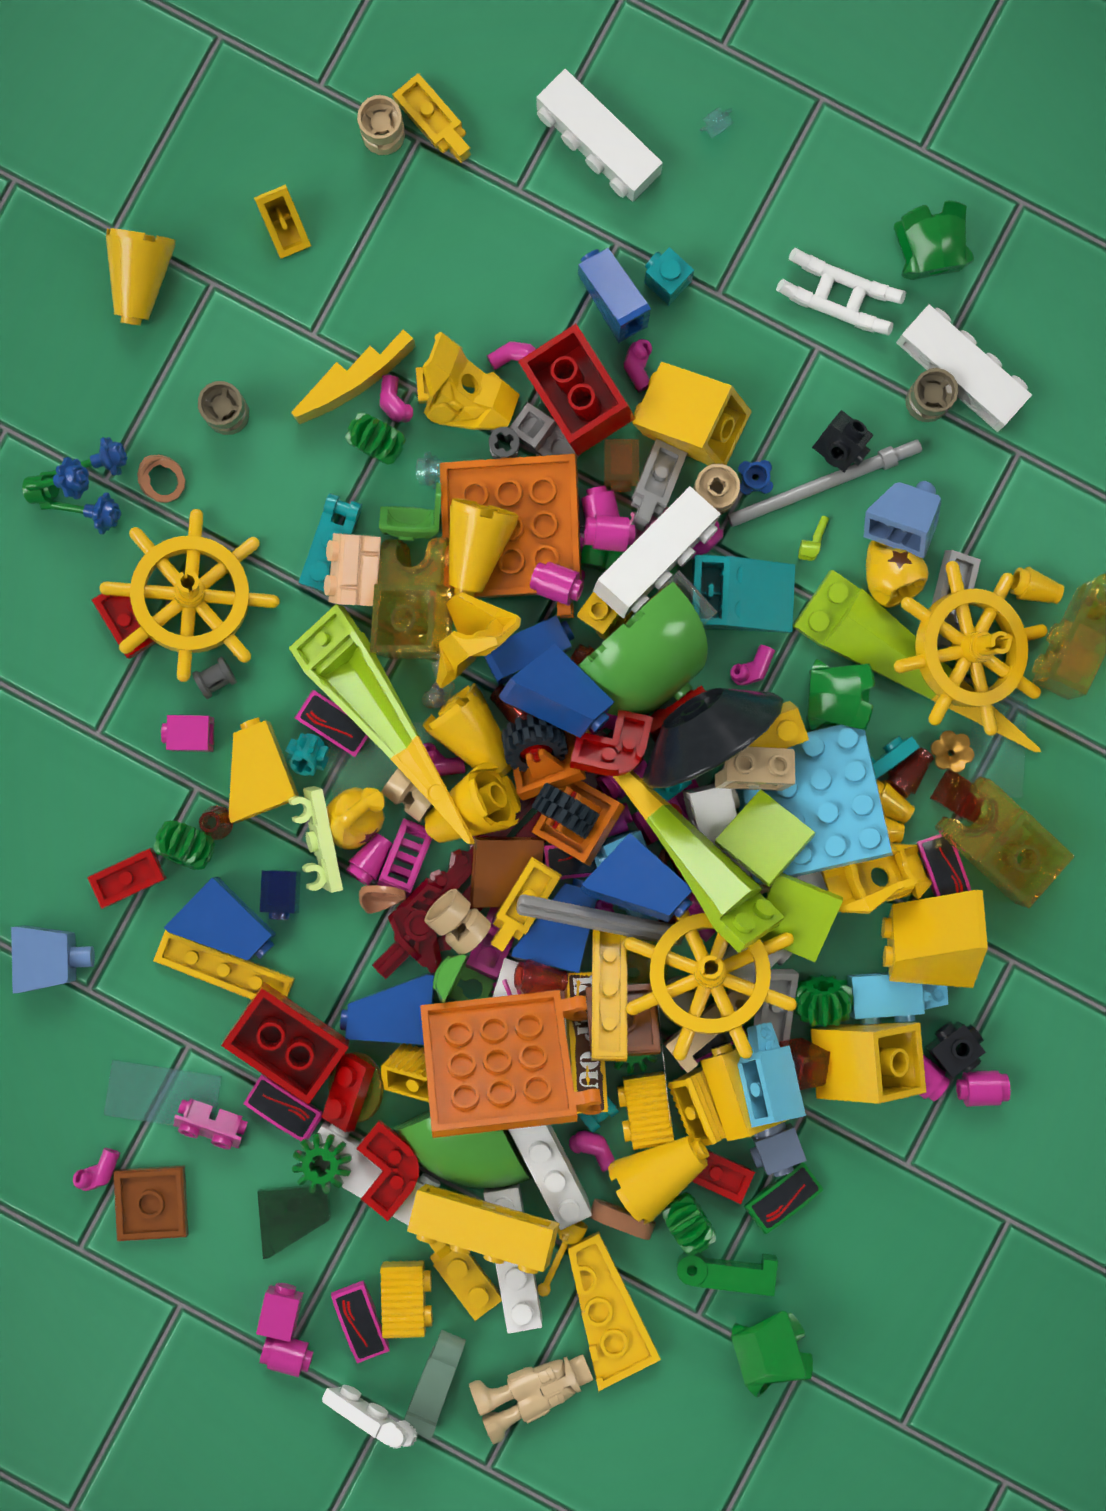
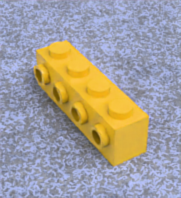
[407,1184,560,1274]

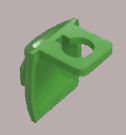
[379,482,441,541]
[433,954,494,1003]

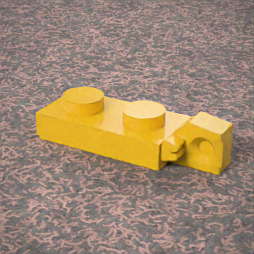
[392,73,471,163]
[491,856,562,952]
[428,1241,502,1321]

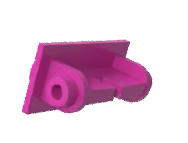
[173,1098,248,1150]

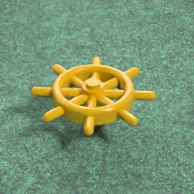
[99,509,280,682]
[894,561,1048,736]
[623,910,797,1061]

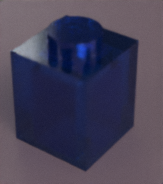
[260,870,301,920]

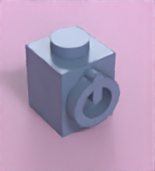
[749,1122,807,1177]

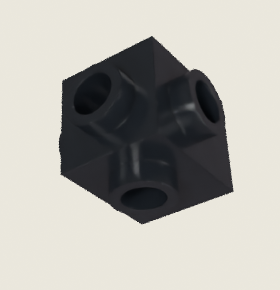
[812,410,873,473]
[925,1021,986,1078]

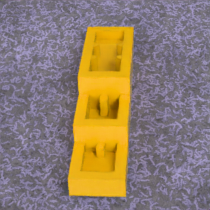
[291,329,416,424]

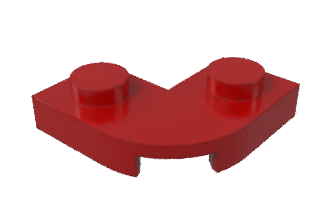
[570,710,653,776]
[356,1120,419,1221]

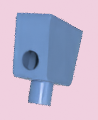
[863,481,941,558]
[11,925,95,993]

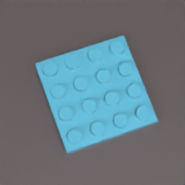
[736,725,893,885]

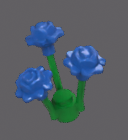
[22,437,127,535]

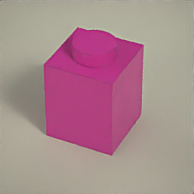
[161,715,214,752]
[256,1283,304,1342]

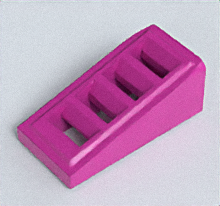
[377,818,432,897]

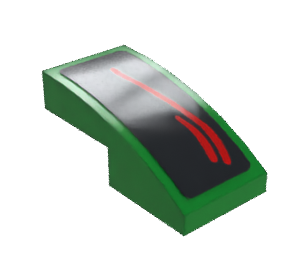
[744,1162,824,1234]

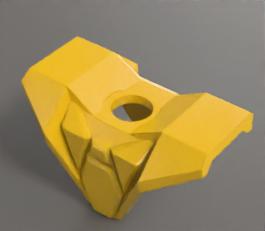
[423,332,520,430]
[436,592,521,688]
[821,843,932,914]

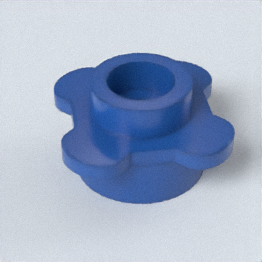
[738,460,773,495]

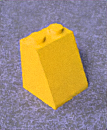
[632,361,752,466]
[881,890,988,988]
[811,1022,926,1104]

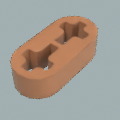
[590,1199,656,1240]

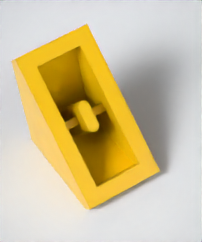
[254,184,311,259]

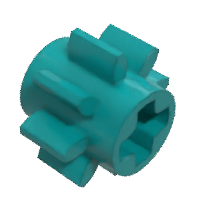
[285,733,329,776]

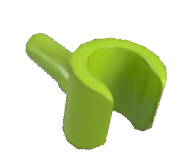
[798,516,829,561]

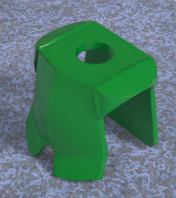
[893,200,974,280]
[806,659,875,731]
[731,1311,813,1398]

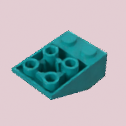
[691,555,795,633]

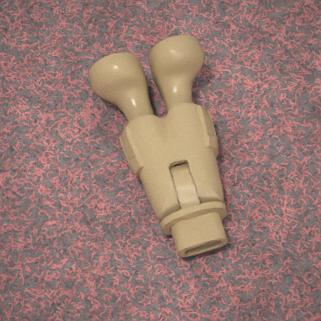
[469,1354,594,1445]

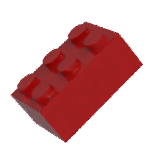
[518,323,636,456]
[221,982,349,1105]

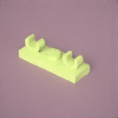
[288,786,343,893]

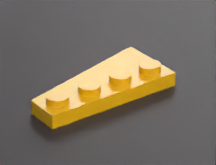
[568,1231,661,1391]

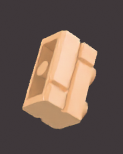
[324,533,381,606]

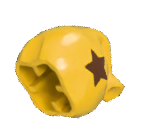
[866,540,929,608]
[326,787,385,850]

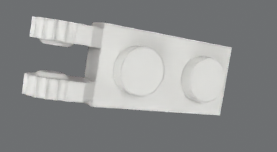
[322,1385,418,1449]

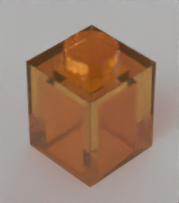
[604,439,639,492]

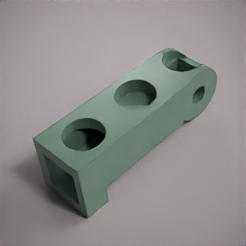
[404,1330,466,1440]

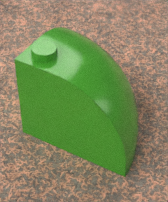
[578,582,708,716]
[393,1110,532,1189]

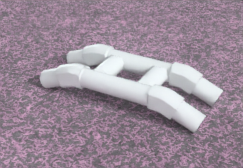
[776,248,906,336]

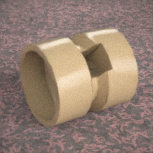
[357,95,405,155]
[693,464,740,515]
[381,768,433,822]
[424,889,491,954]

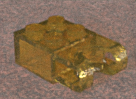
[370,537,455,659]
[1032,574,1106,700]
[935,776,1075,908]

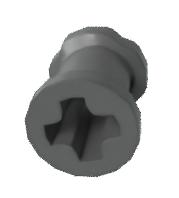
[489,427,520,459]
[192,656,237,699]

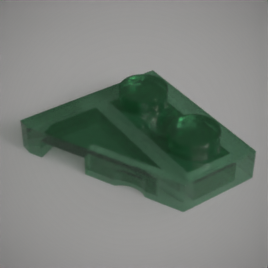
[257,1184,331,1259]

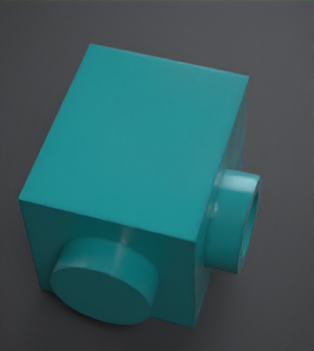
[644,247,694,306]

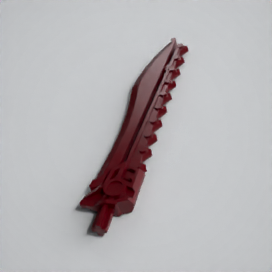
[372,713,649,979]

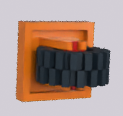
[501,714,586,801]
[531,781,625,866]

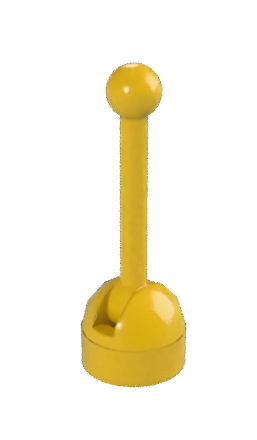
[537,1221,588,1297]

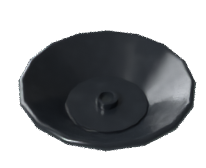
[642,688,784,788]

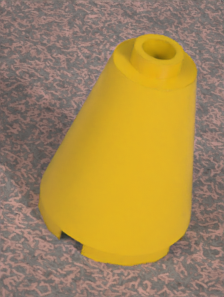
[106,228,176,326]
[449,498,518,597]
[422,683,512,777]
[425,762,521,843]
[608,1136,709,1225]

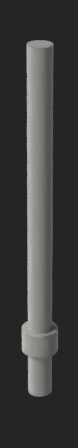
[727,439,922,527]

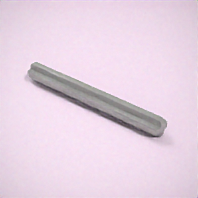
[516,894,684,946]

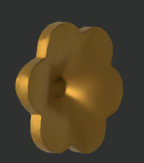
[931,730,974,773]

